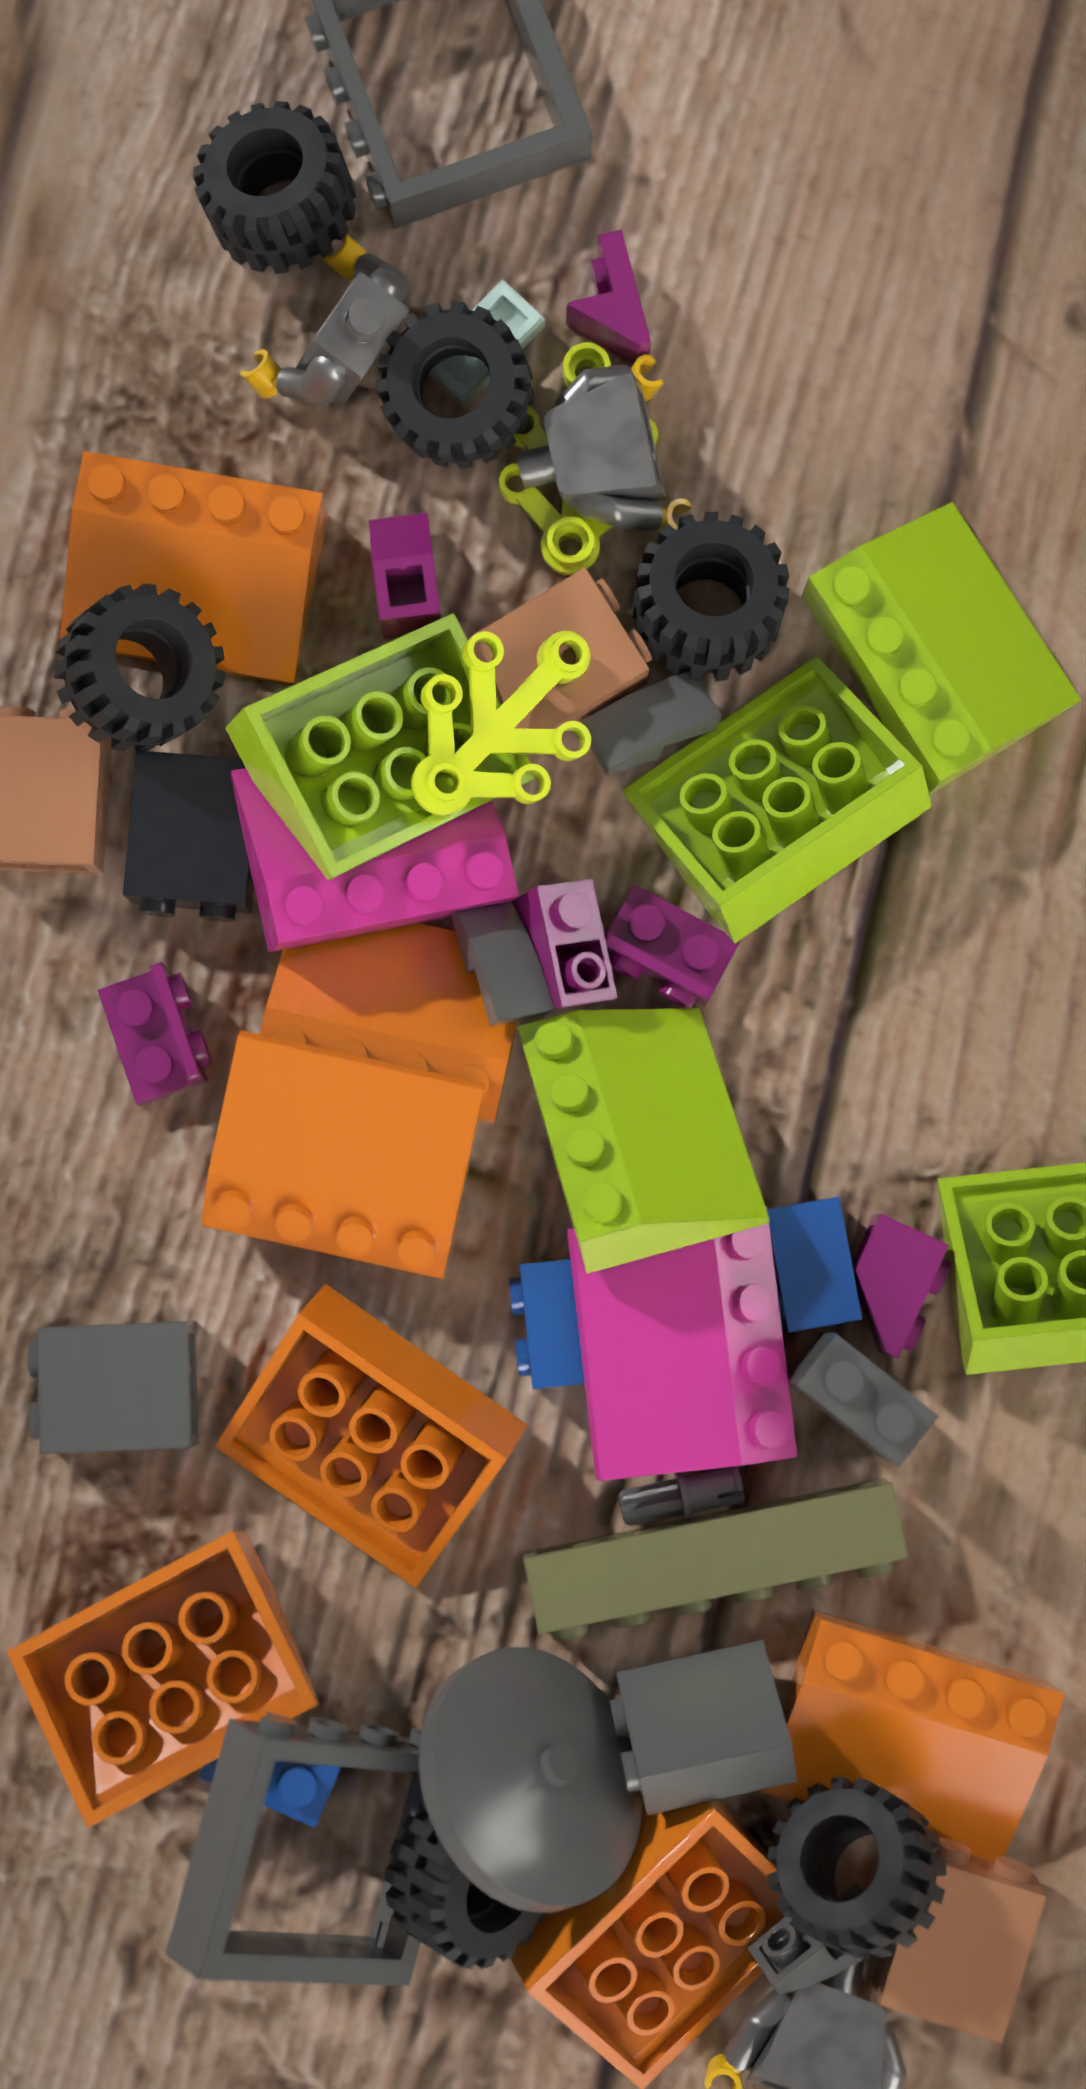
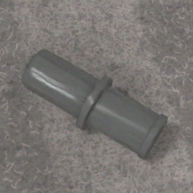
[619,1466,745,1526]

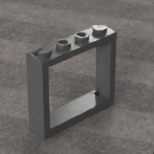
[304,0,592,229]
[165,1712,424,1986]

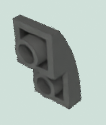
[582,670,722,776]
[452,902,554,1026]
[748,1882,872,1995]

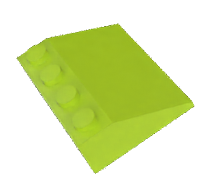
[801,502,1081,795]
[225,613,536,881]
[622,656,932,944]
[517,1008,770,1274]
[937,1162,1086,1375]

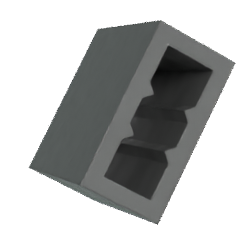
[28,1321,199,1454]
[787,1331,939,1467]
[610,1640,797,1815]

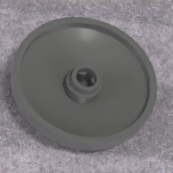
[419,1647,643,1913]

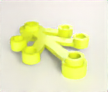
[499,342,658,576]
[411,631,591,816]

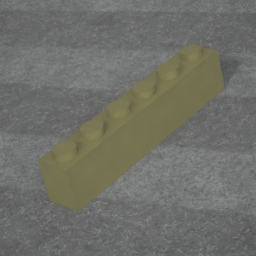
[524,1478,909,1641]

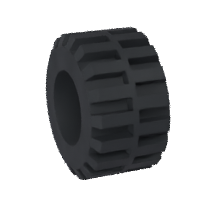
[193,101,356,274]
[376,301,534,469]
[632,512,790,682]
[54,584,225,751]
[767,1777,947,1959]
[384,1800,547,1969]

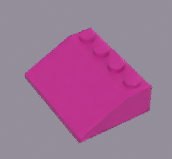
[230,768,519,952]
[567,1207,798,1481]

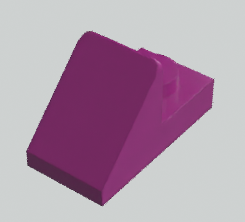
[566,229,651,365]

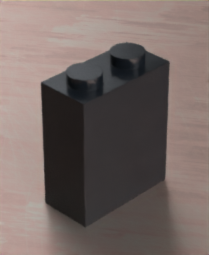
[123,750,254,922]

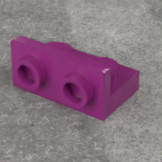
[605,884,741,1009]
[97,962,213,1106]

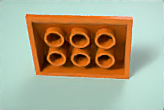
[60,451,328,686]
[260,923,519,1125]
[200,1030,485,1279]
[214,1284,528,1588]
[6,1530,319,1828]
[761,1609,1065,1862]
[510,1799,785,2089]

